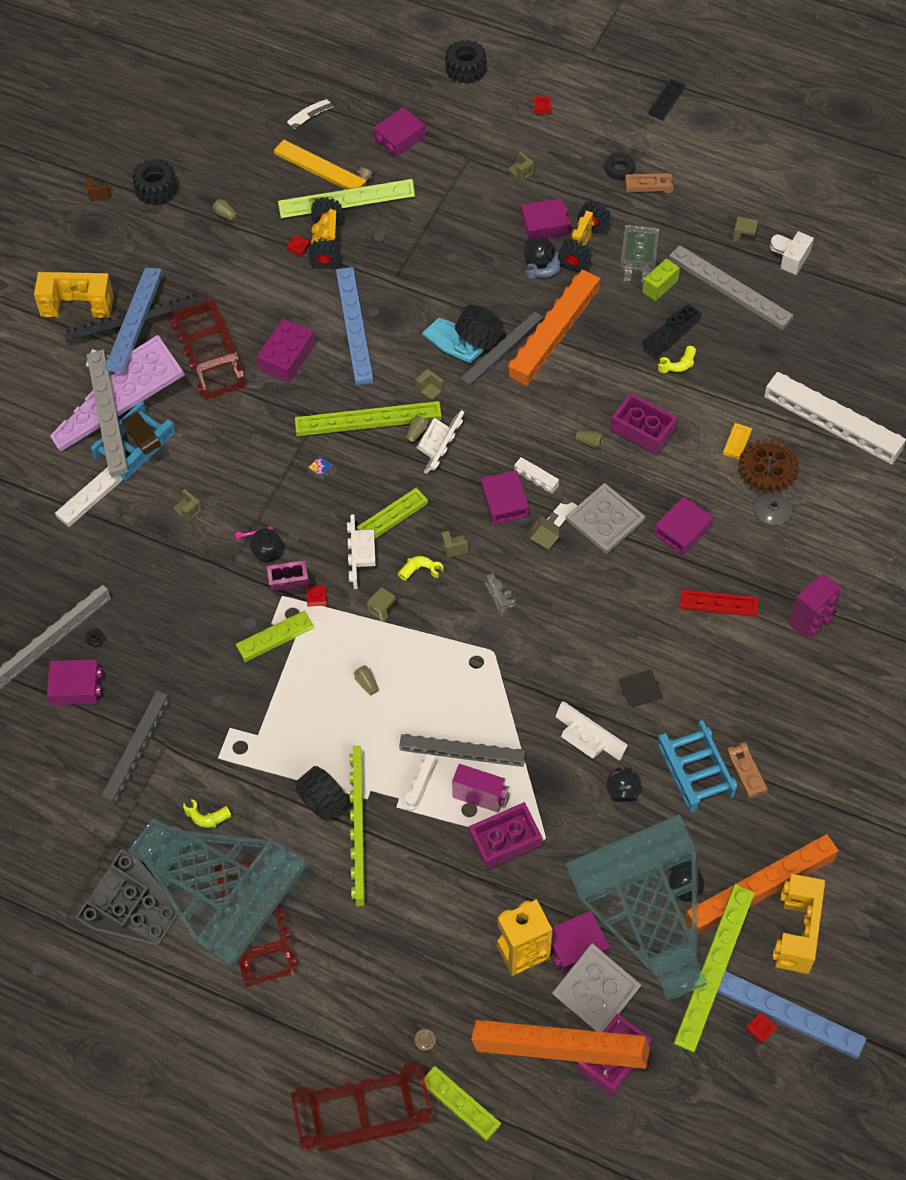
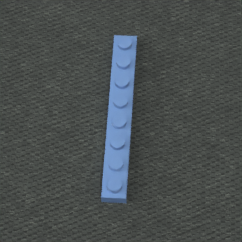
[336,267,373,385]
[106,268,163,372]
[717,971,867,1059]

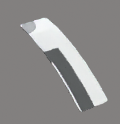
[287,99,334,129]
[547,499,577,527]

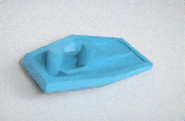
[422,318,484,363]

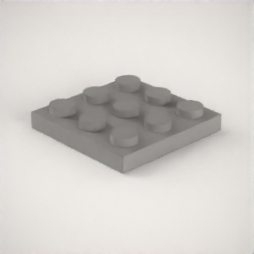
[566,483,646,554]
[551,943,641,1032]

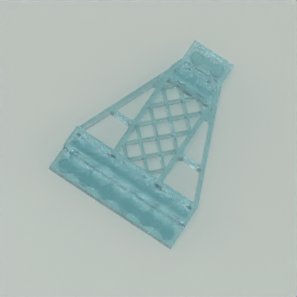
[565,814,707,1001]
[128,818,308,967]

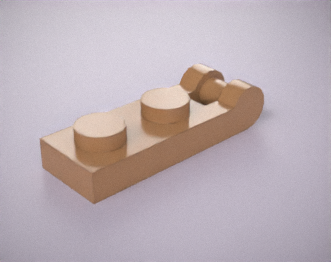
[625,173,674,193]
[725,742,768,799]

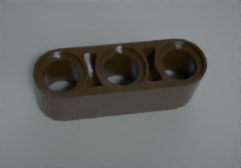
[121,411,161,455]

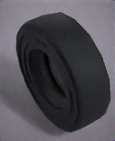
[605,152,635,180]

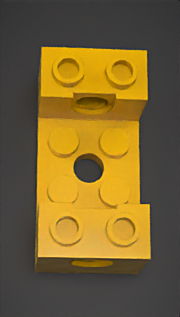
[34,272,114,318]
[772,874,825,974]
[497,899,552,976]

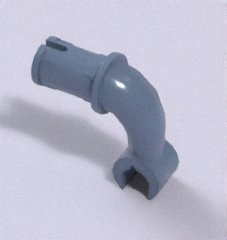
[525,252,560,279]

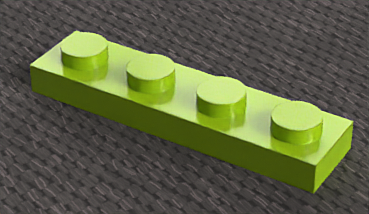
[357,488,428,539]
[236,610,314,662]
[420,1066,501,1142]

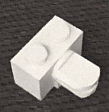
[770,231,814,275]

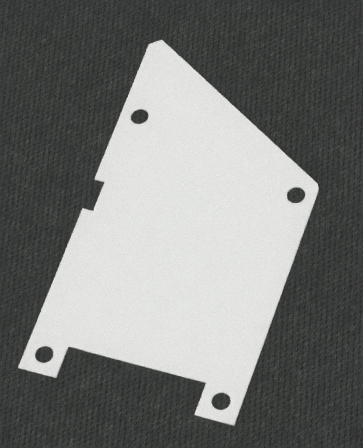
[218,596,546,841]

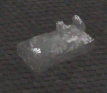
[486,573,516,616]

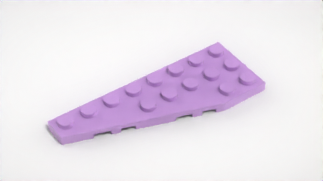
[50,335,185,452]

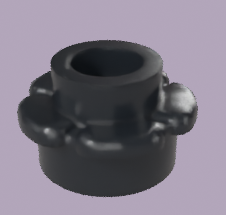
[85,629,104,647]

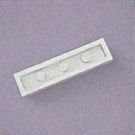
[55,467,123,527]

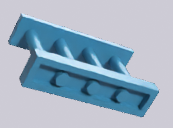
[91,402,176,481]
[657,720,737,813]

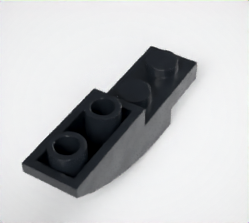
[642,304,702,355]

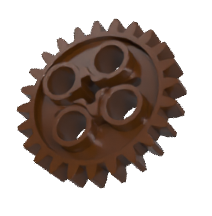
[738,439,799,494]

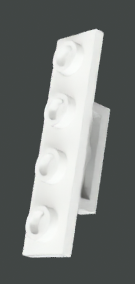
[416,410,464,474]
[347,515,375,589]
[555,701,628,761]

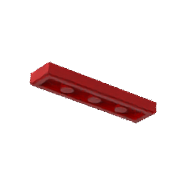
[680,589,758,617]

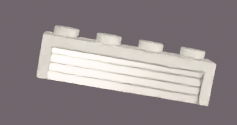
[514,457,559,493]

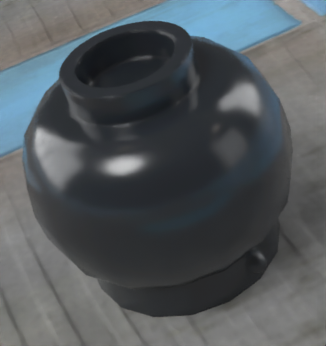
[524,237,555,267]
[250,528,282,562]
[607,767,641,801]
[669,861,704,900]

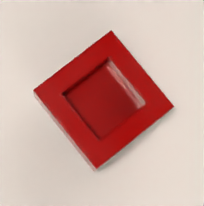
[533,96,551,114]
[286,235,310,257]
[306,586,327,607]
[746,1012,777,1044]

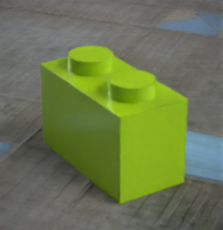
[642,258,680,301]

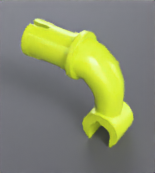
[658,346,696,373]
[398,556,444,581]
[183,799,231,828]

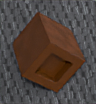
[85,177,111,202]

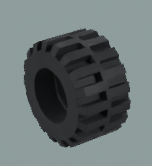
[445,40,486,84]
[132,159,177,205]
[455,305,504,349]
[295,766,347,821]

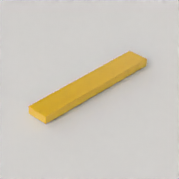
[274,140,366,190]

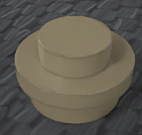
[357,166,373,181]
[414,1029,436,1051]

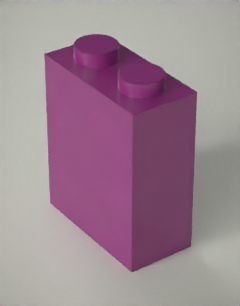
[373,107,426,157]
[521,198,571,240]
[481,470,529,525]
[654,496,713,556]
[267,560,309,592]
[47,660,103,705]
[452,764,508,813]
[551,911,610,974]

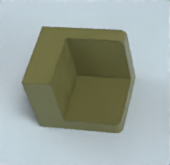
[508,152,534,182]
[733,217,758,242]
[415,369,444,401]
[174,489,202,523]
[530,516,559,549]
[441,531,468,558]
[367,587,396,622]

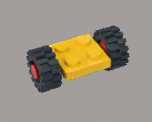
[308,197,342,270]
[557,201,611,272]

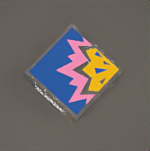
[308,455,334,480]

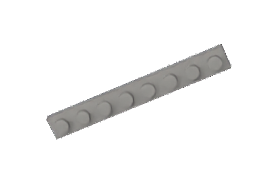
[669,245,793,330]
[87,349,129,477]
[0,585,111,689]

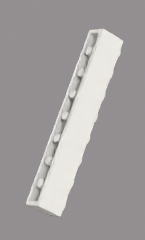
[764,372,906,465]

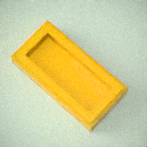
[723,423,752,460]

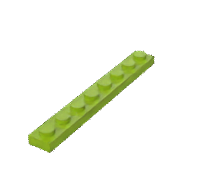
[278,179,415,218]
[295,401,442,436]
[349,746,365,906]
[673,884,754,1053]

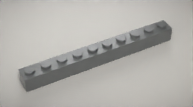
[461,312,543,391]
[101,691,170,806]
[399,734,525,767]

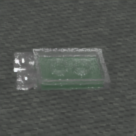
[620,225,660,282]

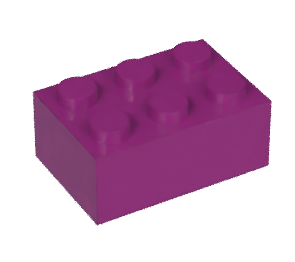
[256,319,316,383]
[610,393,678,455]
[789,573,841,639]
[469,802,542,870]
[577,1013,652,1098]

